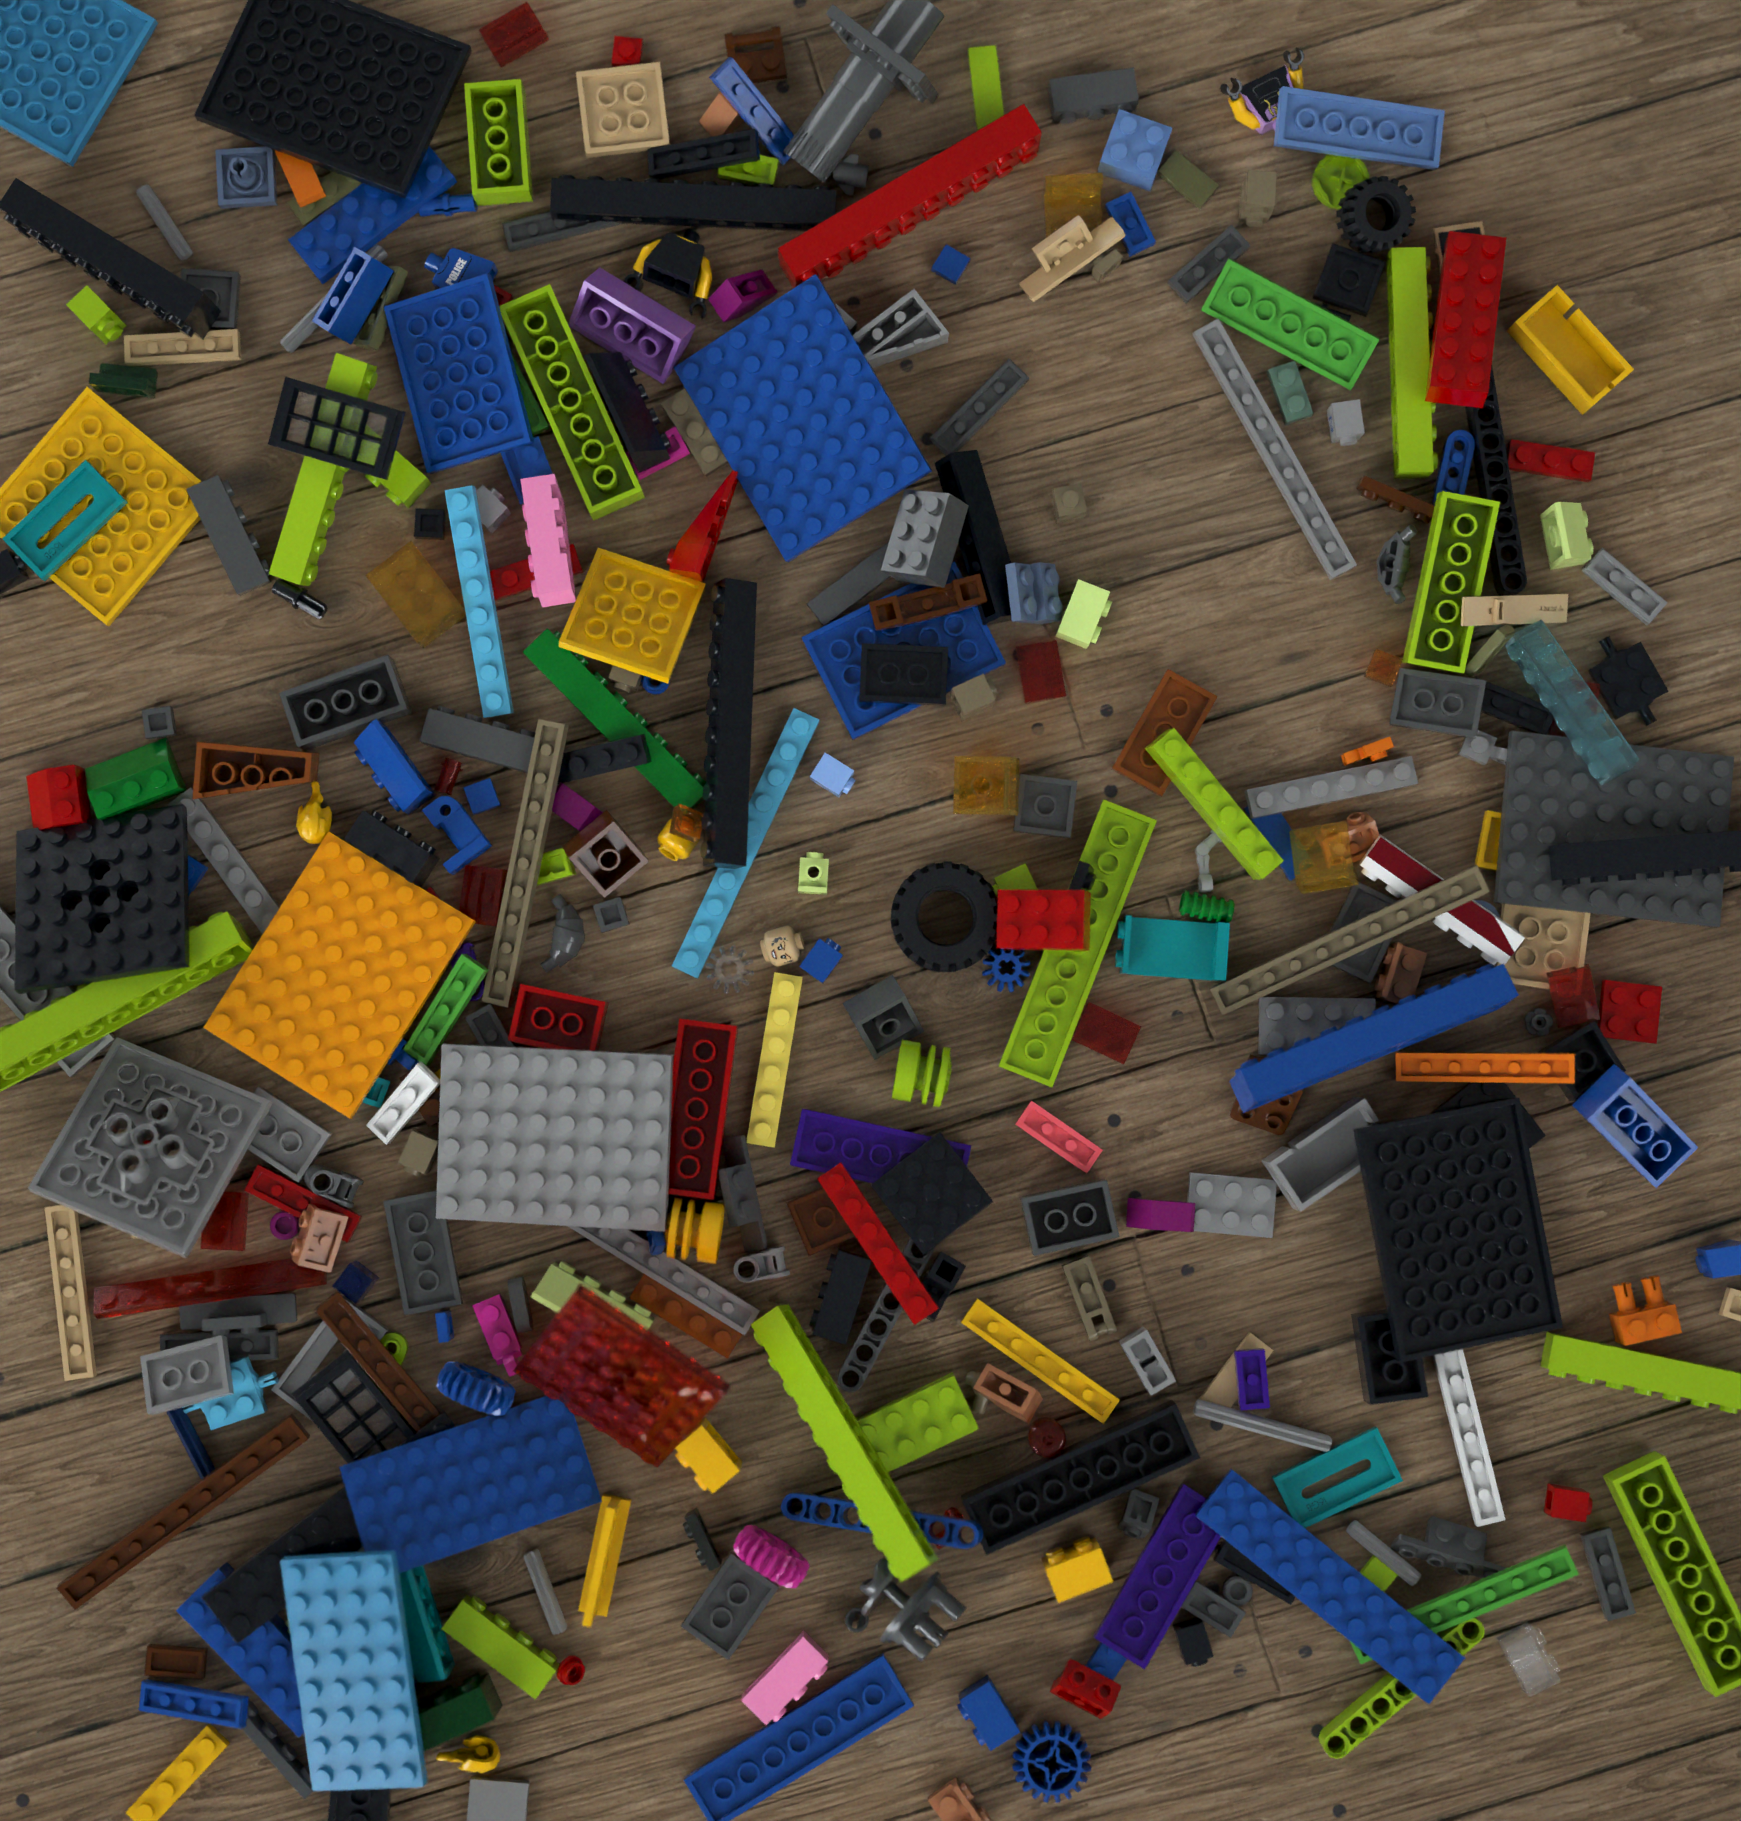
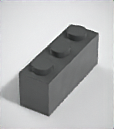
[1048,67,1139,124]

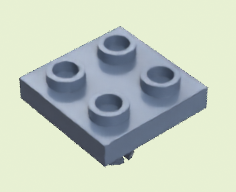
[216,147,277,209]

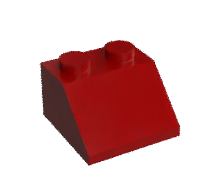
[26,764,91,830]

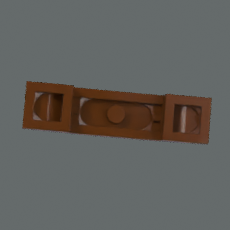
[869,573,987,631]

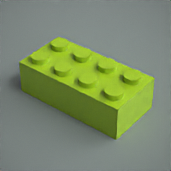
[464,79,533,206]
[856,1372,979,1472]

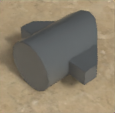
[833,153,869,195]

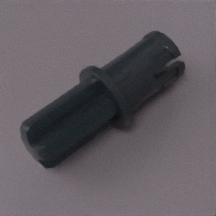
[272,578,328,619]

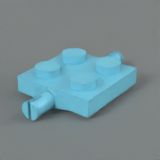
[182,1356,278,1430]

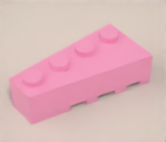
[520,474,576,608]

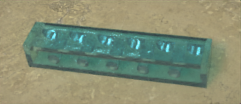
[1505,619,1640,786]

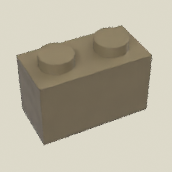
[1239,170,1277,227]
[950,674,998,722]

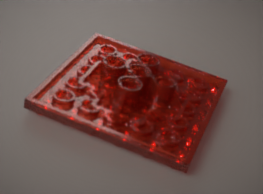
[513,1284,731,1468]

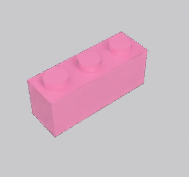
[741,1631,829,1725]

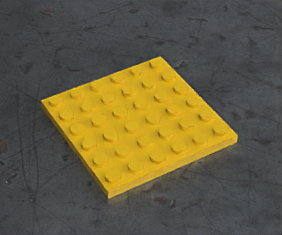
[0,387,202,626]

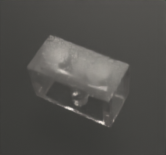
[1496,1622,1561,1697]

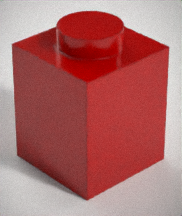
[1544,1483,1592,1522]

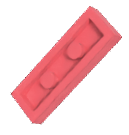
[1015,1101,1103,1174]

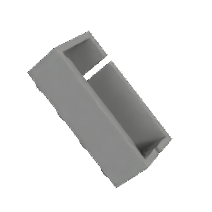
[1261,1097,1379,1212]

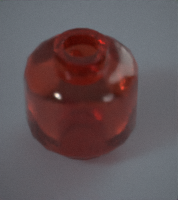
[1027,1417,1066,1458]

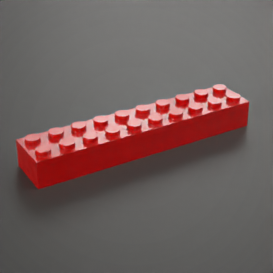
[778,104,1042,288]

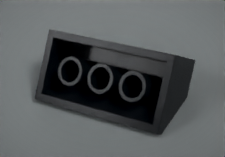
[584,352,672,473]

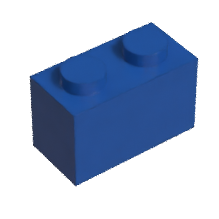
[957,1675,1020,1751]

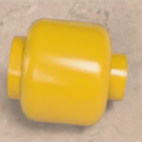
[657,817,700,861]

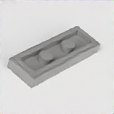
[1581,548,1668,626]

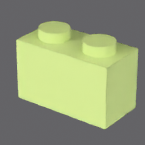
[1055,579,1112,649]

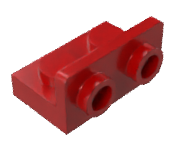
[1049,1659,1121,1719]

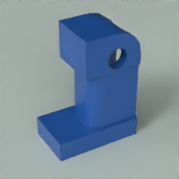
[422,796,492,875]

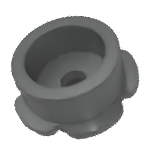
[1525,1008,1553,1037]

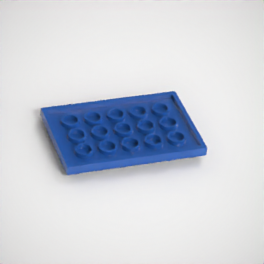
[384,273,535,474]
[801,562,1006,740]

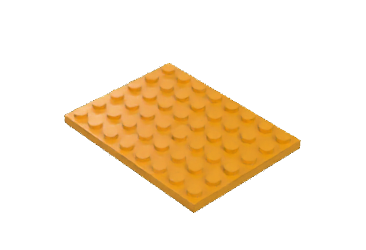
[203,831,476,1119]

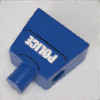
[424,248,498,290]

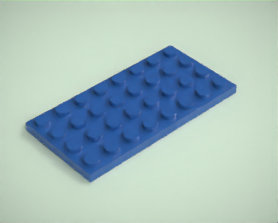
[339,1389,602,1573]

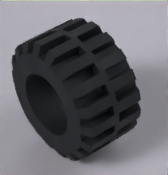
[1336,176,1416,253]

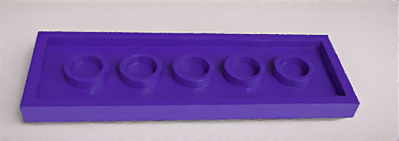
[790,1108,971,1183]
[1093,1484,1221,1670]

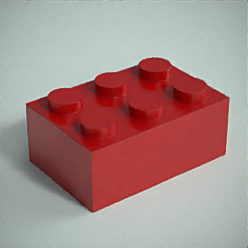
[996,889,1091,951]
[508,984,609,1051]

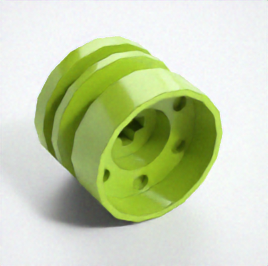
[892,1039,952,1107]

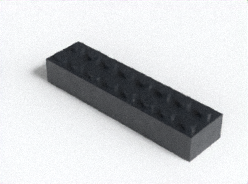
[0,178,222,339]
[961,1400,1200,1555]

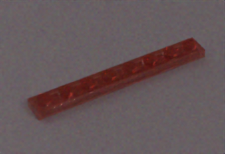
[93,1258,327,1319]

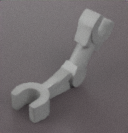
[1195,829,1222,893]

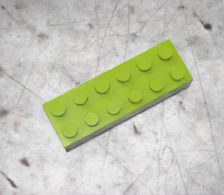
[1402,491,1500,674]

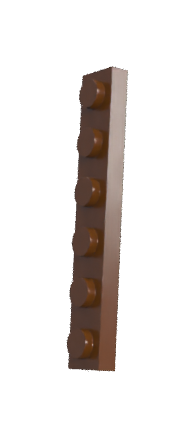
[314,1290,440,1432]

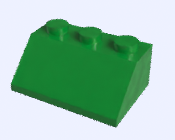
[86,737,187,820]

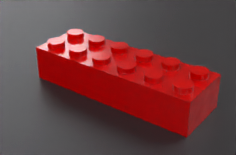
[1425,231,1507,408]
[668,1018,739,1200]

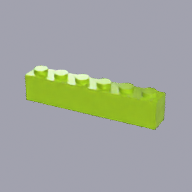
[1145,728,1284,880]

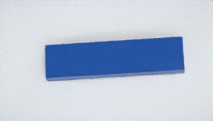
[709,57,794,165]
[139,1679,249,1729]

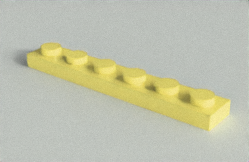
[746,972,803,1148]

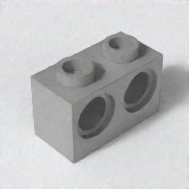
[1119,1327,1176,1396]

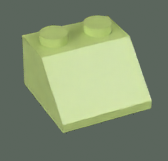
[1540,502,1593,570]

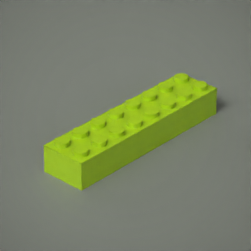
[499,284,645,521]
[1602,1451,1741,1697]

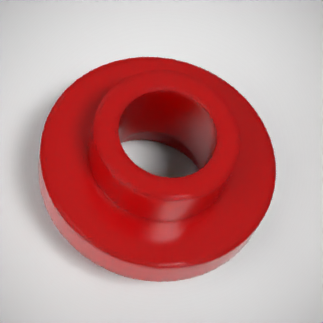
[557,1655,585,1685]

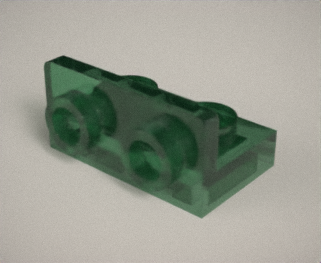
[89,363,158,398]

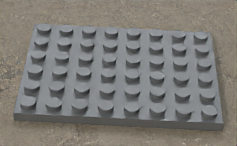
[436,1043,673,1231]

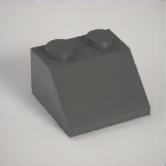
[843,975,924,1060]

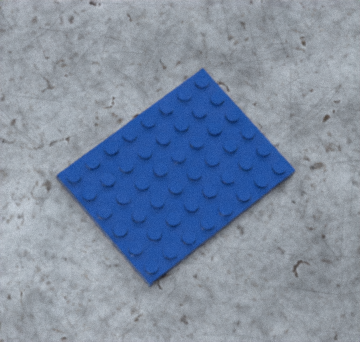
[673,274,932,562]

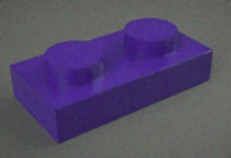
[1234,1348,1270,1410]

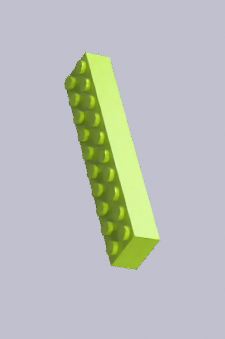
[0,911,254,1092]

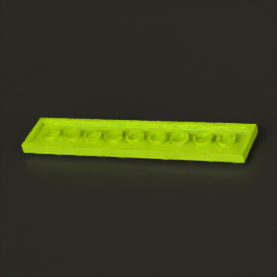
[998,799,1157,1088]

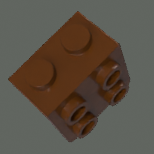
[1230,1054,1304,1135]

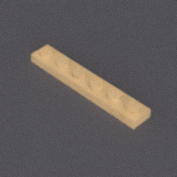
[45,1205,97,1381]

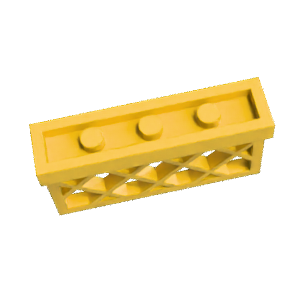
[578,1494,632,1627]

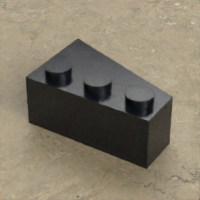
[344,809,440,887]

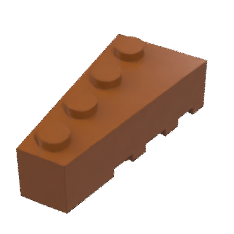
[192,742,320,799]

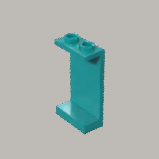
[1115,915,1230,981]

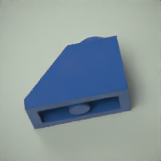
[1695,1239,1741,1279]

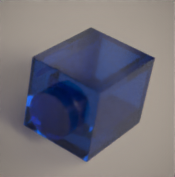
[332,1260,379,1304]

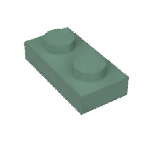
[1267,361,1314,425]

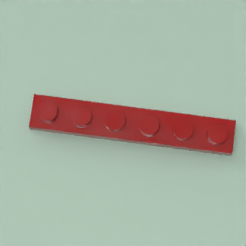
[817,1162,939,1325]

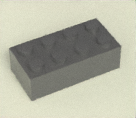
[279,655,413,751]

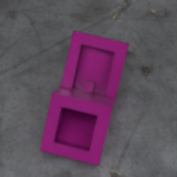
[552,782,603,831]
[1126,1198,1195,1232]

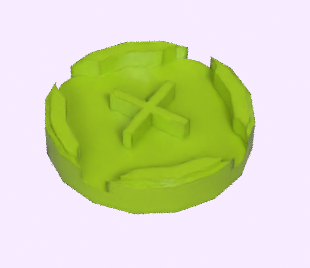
[1312,154,1369,209]

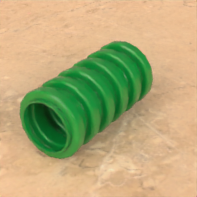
[1179,890,1235,923]

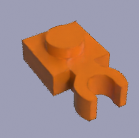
[1340,736,1394,766]

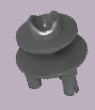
[860,1558,967,1662]

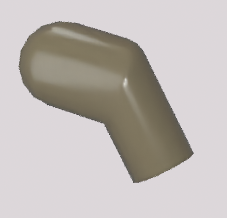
[965,1370,989,1414]

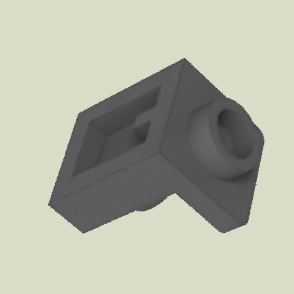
[1117,1489,1160,1539]

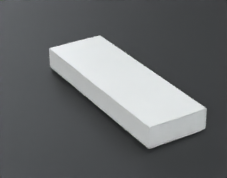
[366,1062,440,1145]

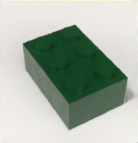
[416,1673,503,1752]

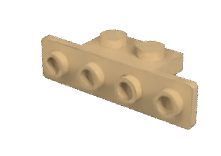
[1019,215,1126,302]

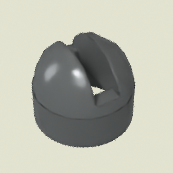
[845,1608,869,1633]

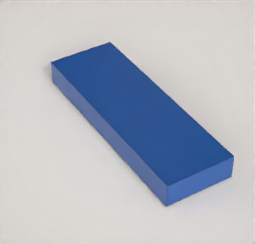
[1243,806,1315,881]

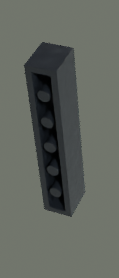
[935,450,1012,625]

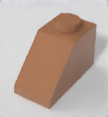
[699,92,745,137]
[973,1363,1043,1424]

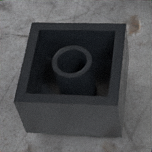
[1538,1021,1626,1101]

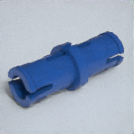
[419,193,478,217]

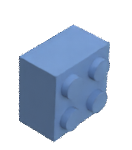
[1097,109,1172,191]

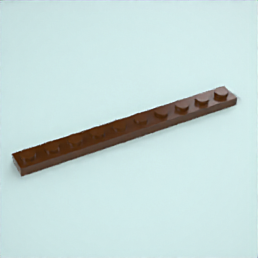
[57,1413,310,1610]

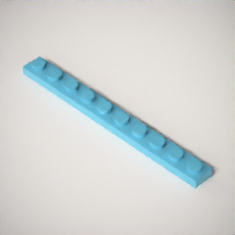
[672,708,820,979]

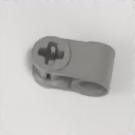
[734,1246,790,1283]

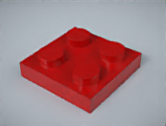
[1597,980,1662,1044]

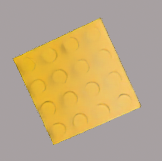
[559,548,706,684]

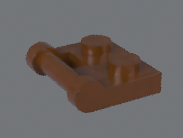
[724,26,787,84]

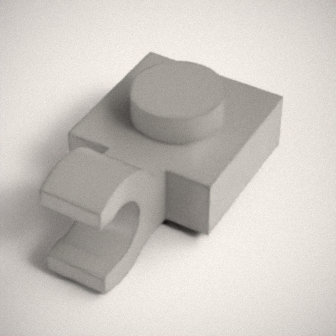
[1458,730,1507,766]

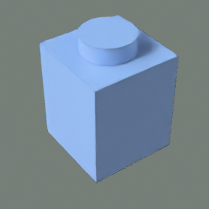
[810,753,856,797]

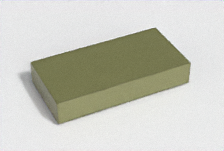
[1157,150,1219,209]
[1465,624,1516,677]

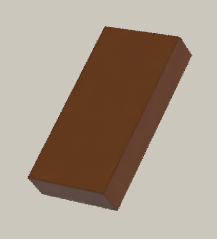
[144,1644,208,1680]

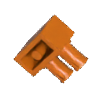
[1609,1275,1682,1346]

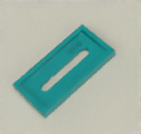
[2,460,128,581]
[1272,1426,1403,1528]

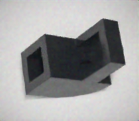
[921,1251,966,1322]

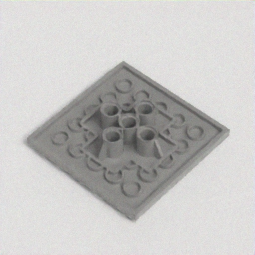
[28,1037,272,1258]

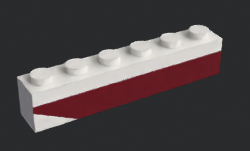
[1360,834,1525,965]

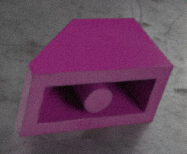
[708,269,777,322]

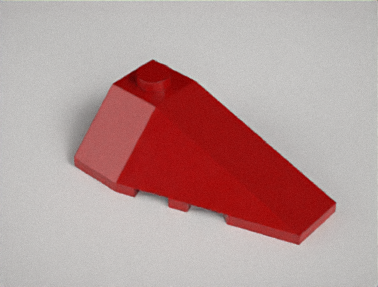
[666,470,739,583]

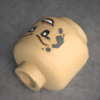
[760,925,805,967]

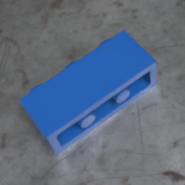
[312,247,394,345]

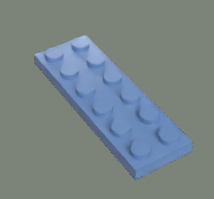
[1274,86,1445,170]

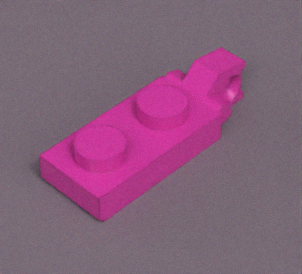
[472,1294,523,1377]

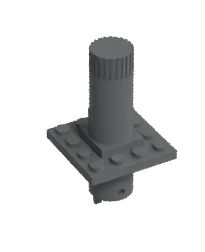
[783,0,945,183]

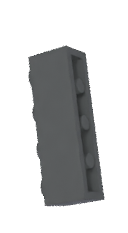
[186,475,271,596]
[419,706,535,773]

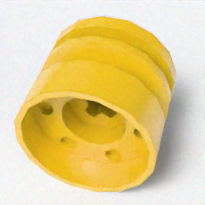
[665,1197,725,1264]

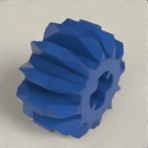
[982,948,1030,992]

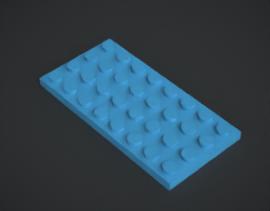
[280,1550,428,1791]

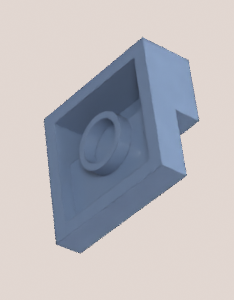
[1005,562,1063,625]

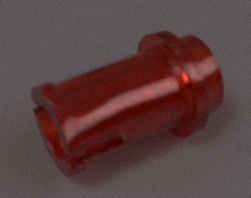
[434,757,463,796]

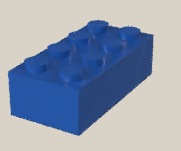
[1572,1064,1698,1188]

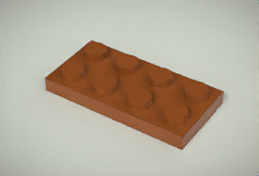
[1112,669,1218,797]

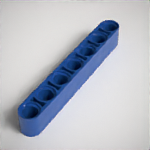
[781,1492,983,1549]

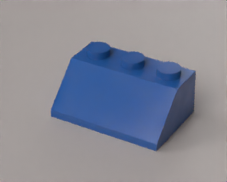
[353,719,436,815]

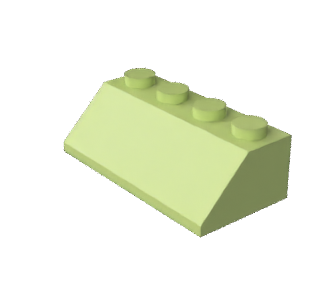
[531,1261,655,1355]

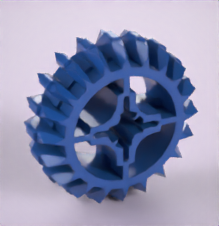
[436,1361,516,1416]
[1012,1720,1091,1803]

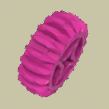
[733,1525,810,1588]

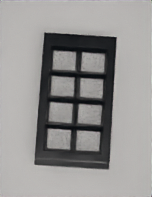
[268,377,406,480]
[292,1350,416,1464]

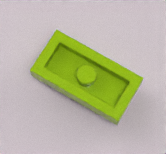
[718,155,779,186]

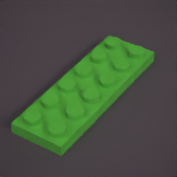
[1201,258,1380,390]

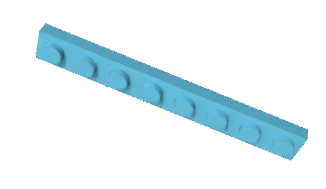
[444,485,514,718]

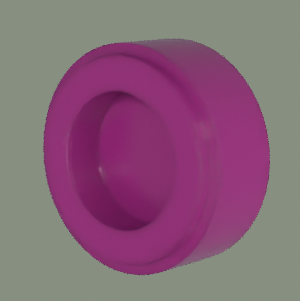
[270,1211,301,1240]

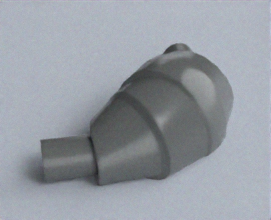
[1377,524,1418,604]
[541,894,585,973]

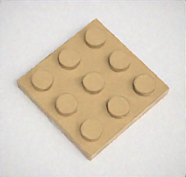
[576,62,670,158]
[1494,904,1591,994]

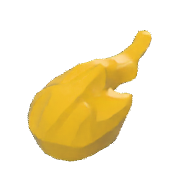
[296,781,332,844]
[436,1735,501,1774]

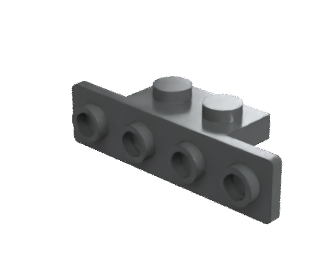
[718,1135,768,1252]
[179,1293,297,1336]
[1390,1516,1506,1578]

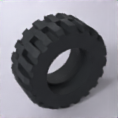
[891,861,998,973]

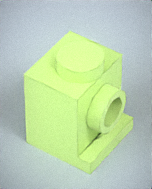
[798,852,829,895]

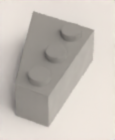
[853,289,949,368]

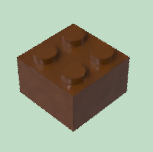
[562,810,649,898]

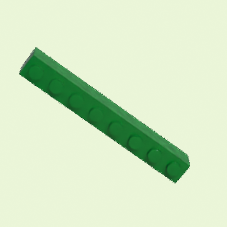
[523,628,706,817]

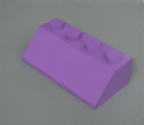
[568,267,696,384]

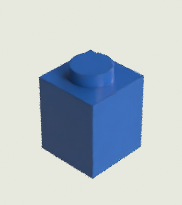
[799,938,843,984]

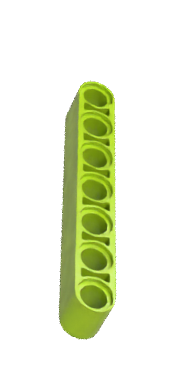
[1319,1617,1485,1759]

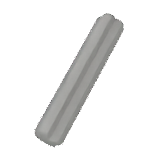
[136,184,193,261]
[1346,1520,1421,1586]
[524,1549,567,1635]

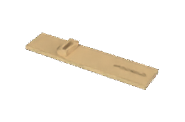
[1461,594,1568,626]

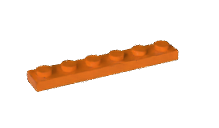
[1395,1051,1575,1083]

